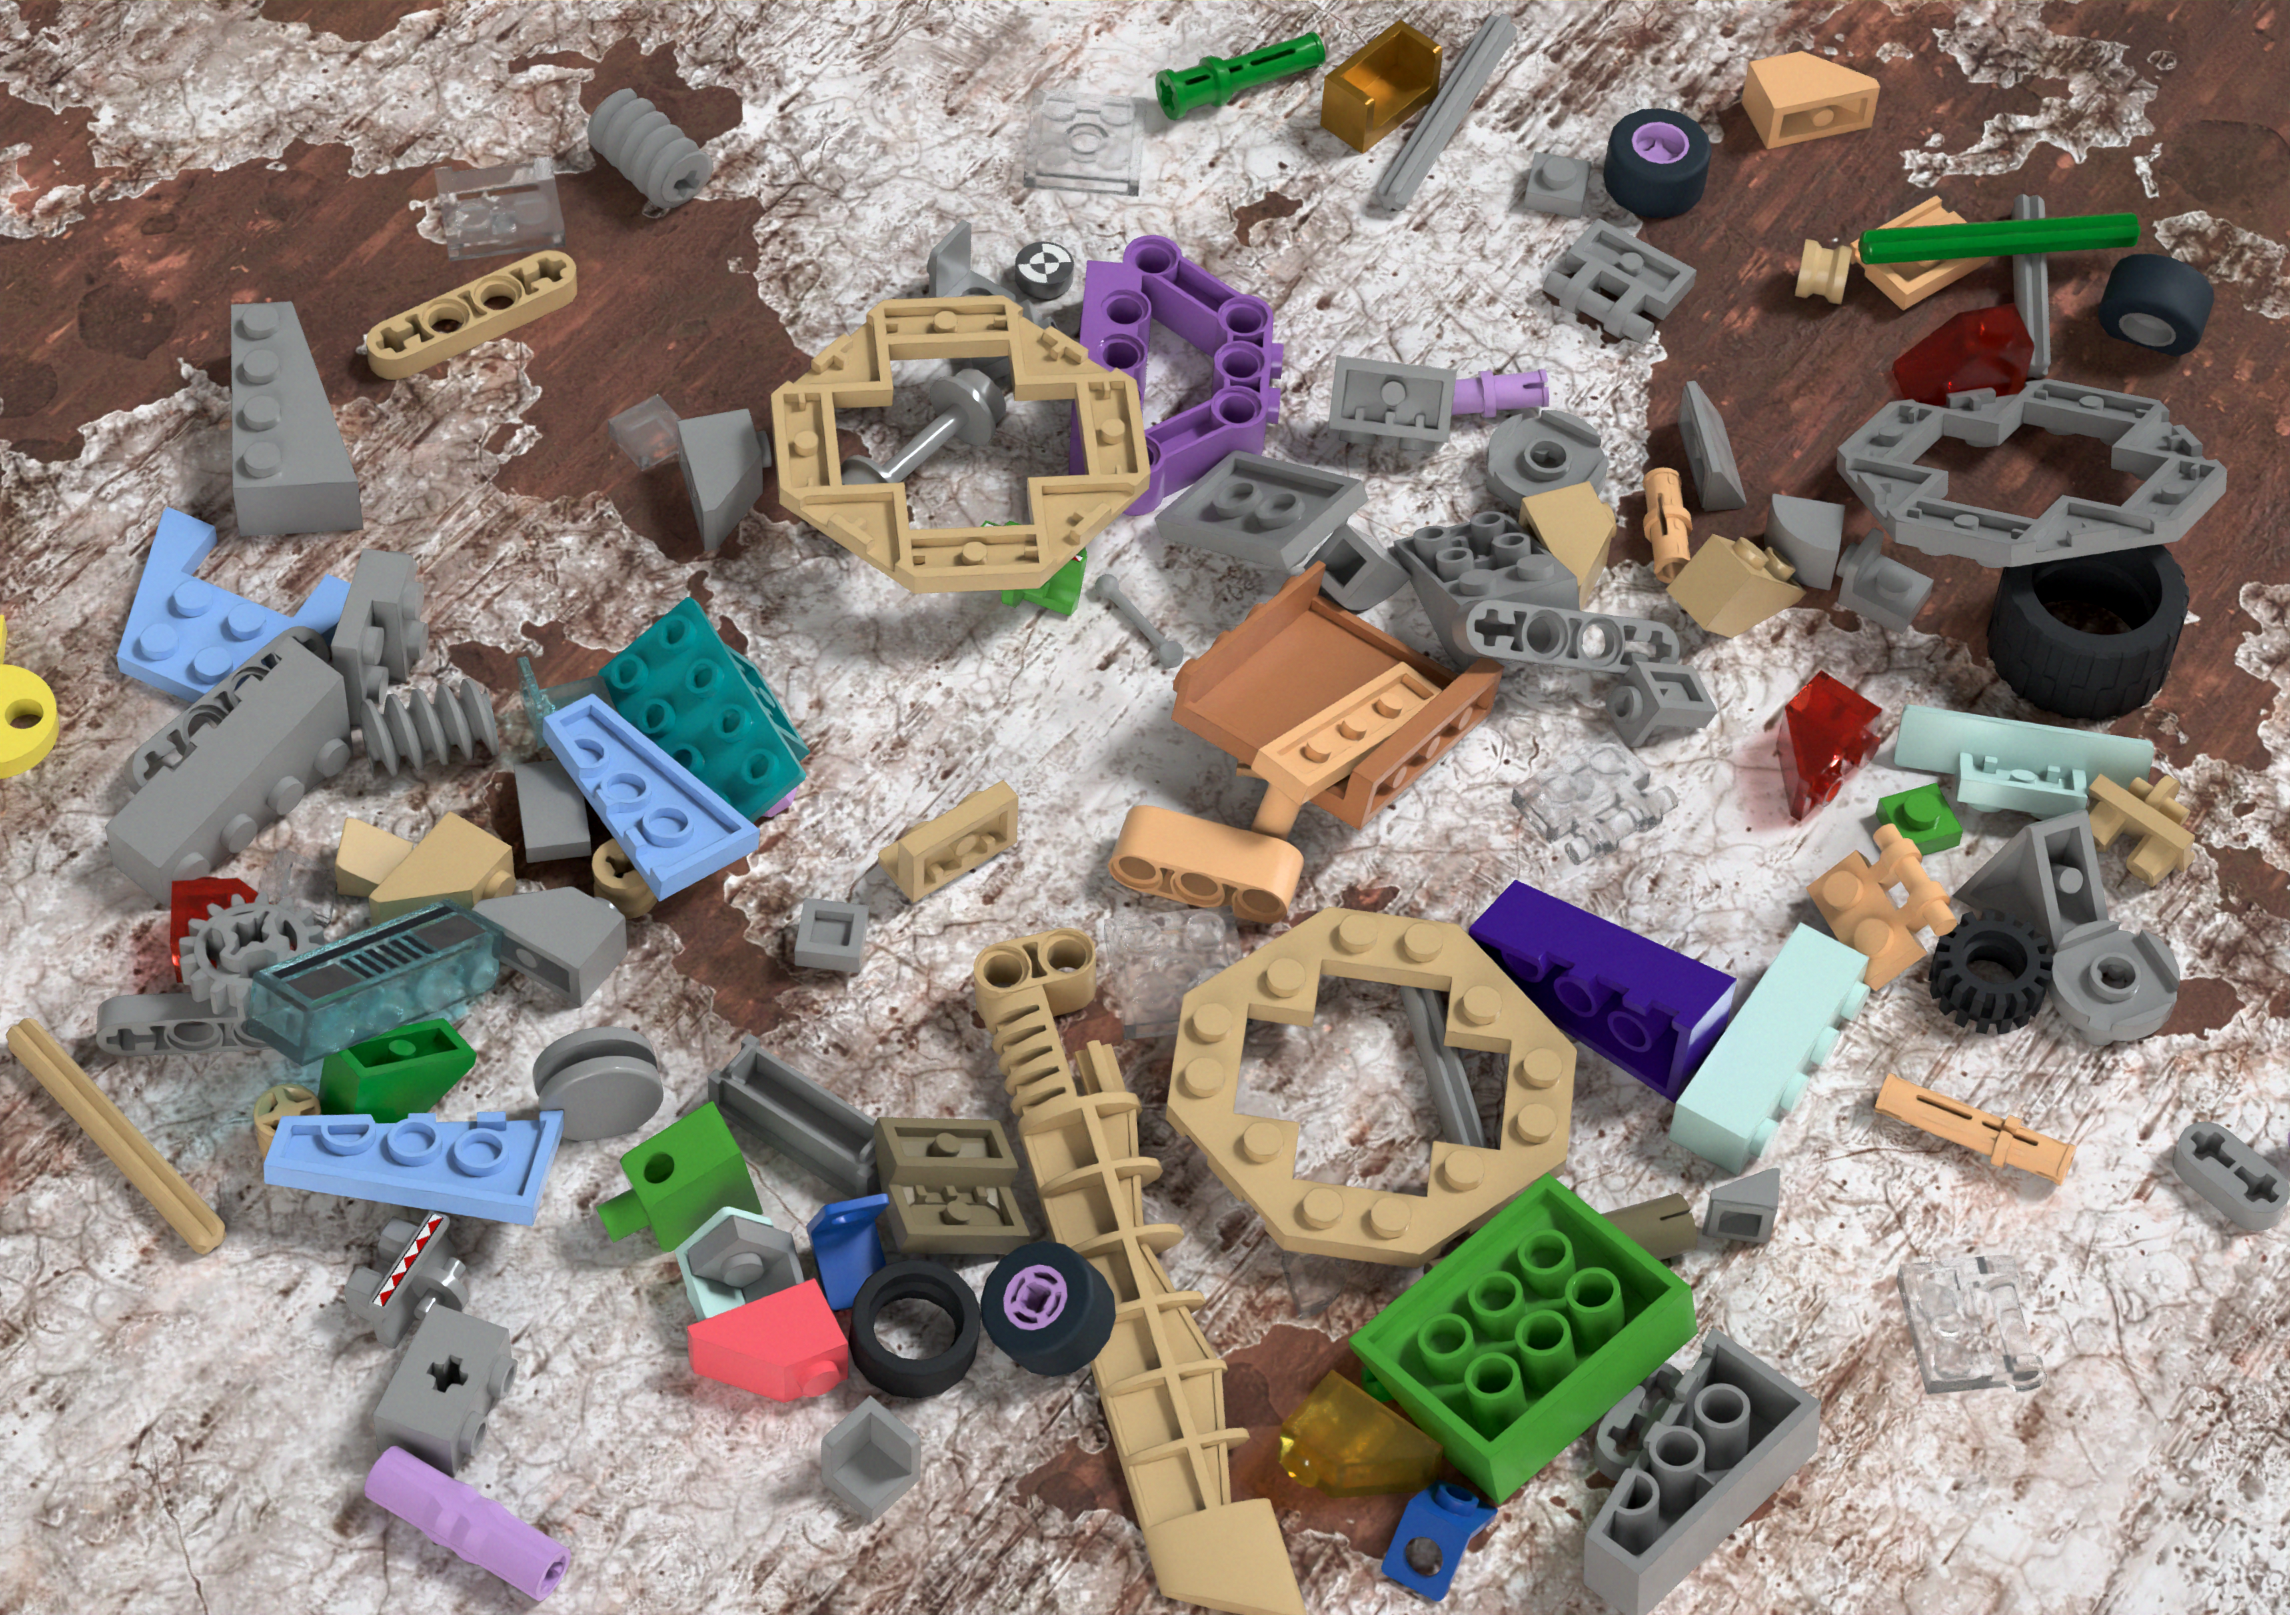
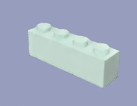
[1668,922,1871,1176]

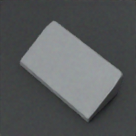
[1677,381,1746,512]

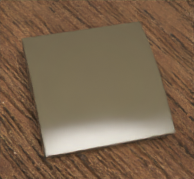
[874,1117,1030,1254]

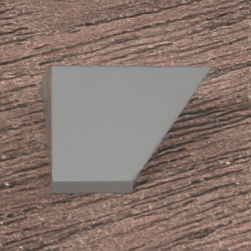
[1952,809,2109,951]

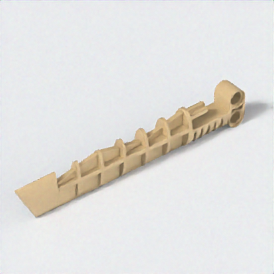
[973,928,1307,1615]

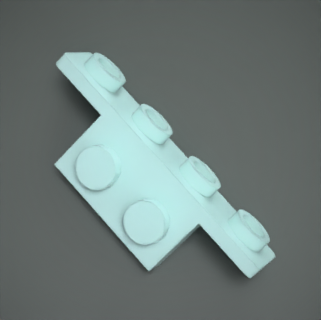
[1894,704,2154,820]

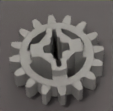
[179,892,327,1020]

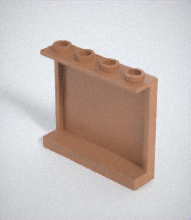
[1171,560,1504,831]

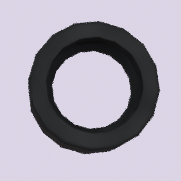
[848,1259,981,1399]

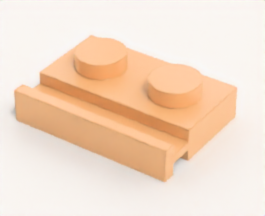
[1850,195,1990,311]

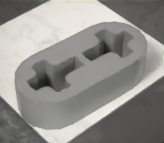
[2172,1121,2290,1231]
[1593,1363,1683,1481]

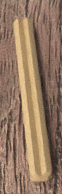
[6,1018,227,1254]

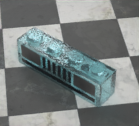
[246,898,504,1067]

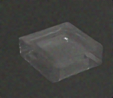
[608,394,682,471]

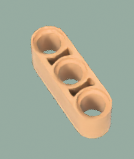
[1108,805,1304,924]

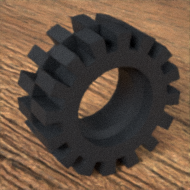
[1928,910,2054,1034]

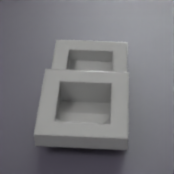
[513,760,591,863]

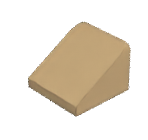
[335,817,414,897]

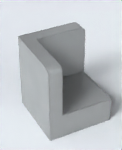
[821,1395,921,1524]

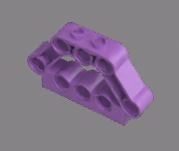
[1068,235,1284,516]

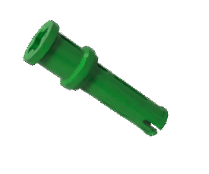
[1155,31,1326,121]

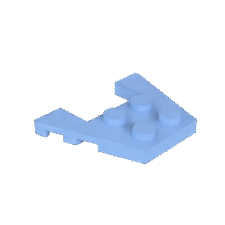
[116,507,351,703]

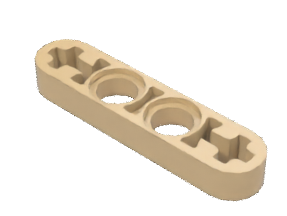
[366,250,578,380]

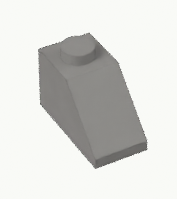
[677,408,772,551]
[472,886,628,1007]

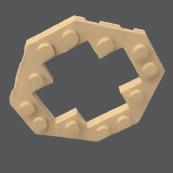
[771,295,1151,594]
[1165,906,1577,1269]

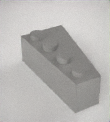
[1583,1327,1821,1615]

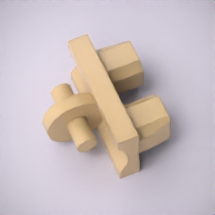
[2086,774,2195,887]

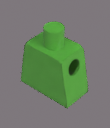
[595,1101,764,1252]

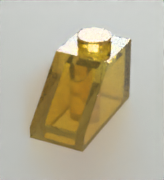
[1277,1370,1444,1499]

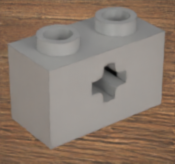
[373,1302,518,1477]

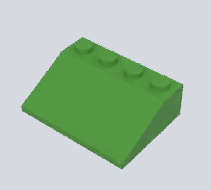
[1348,1172,1698,1505]

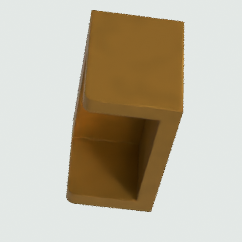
[1320,19,1443,154]

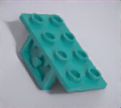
[598,597,811,823]

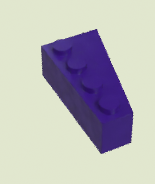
[1468,880,1737,1104]

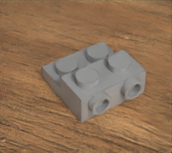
[331,548,429,727]

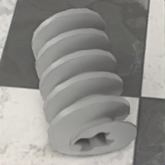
[587,88,713,209]
[359,678,499,777]

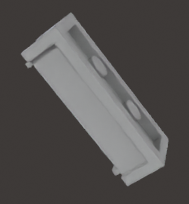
[708,1033,882,1199]

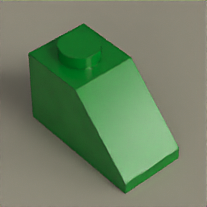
[317,1018,477,1123]

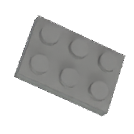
[1154,450,1369,571]

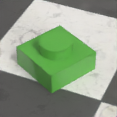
[1875,783,1963,856]

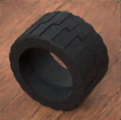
[1986,544,2190,720]

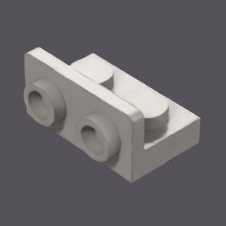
[1328,355,1457,452]

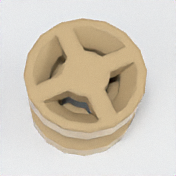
[1795,239,1852,304]
[592,839,657,919]
[253,1083,321,1159]

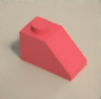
[687,1278,848,1403]

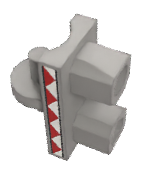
[344,1210,469,1349]

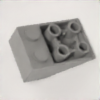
[1393,511,1583,671]

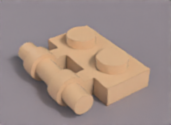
[1806,824,1957,991]

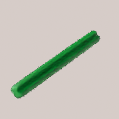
[1858,212,2141,265]

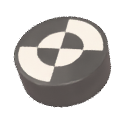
[1015,242,1074,299]

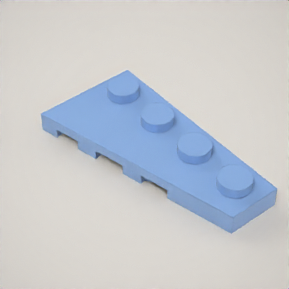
[542,693,760,902]

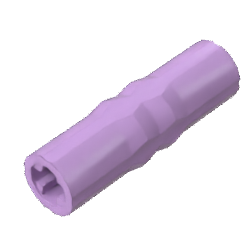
[364,1445,571,1601]

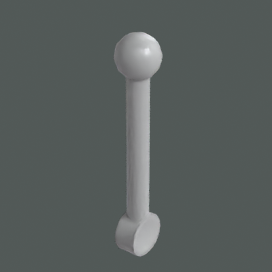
[1095,574,1184,668]

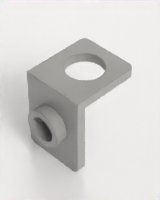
[926,220,1016,303]

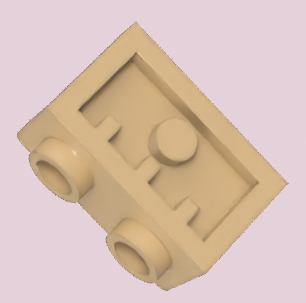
[878,780,1019,903]

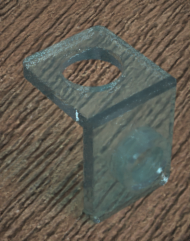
[517,656,616,748]

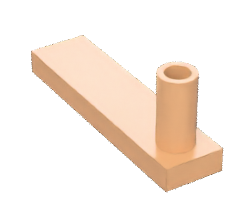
[1251,661,1442,841]

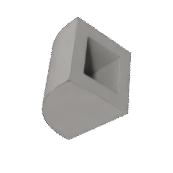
[1764,494,1845,590]
[1303,523,1412,611]

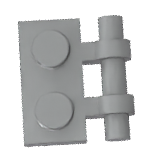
[1543,218,1697,344]

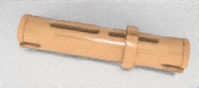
[1874,1073,2077,1186]

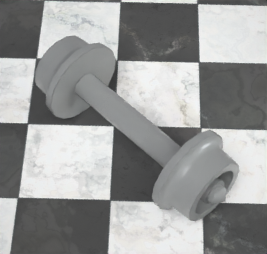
[840,368,1006,485]

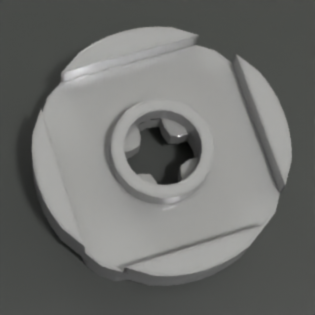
[1486,410,1608,510]
[2047,920,2180,1046]

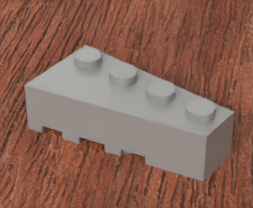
[231,301,364,536]
[105,635,354,907]

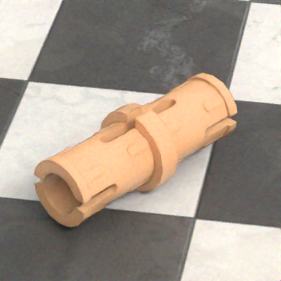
[1642,467,1692,583]

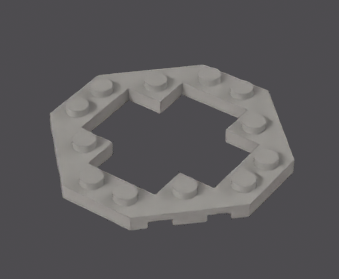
[1837,379,2227,568]

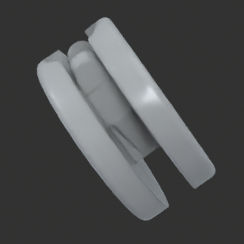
[532,1026,664,1141]

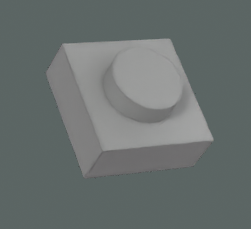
[1524,152,1592,218]
[795,898,869,973]

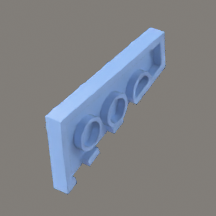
[263,1110,564,1226]

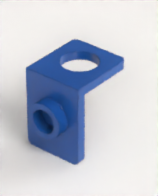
[806,1193,890,1313]
[1381,1479,1498,1602]

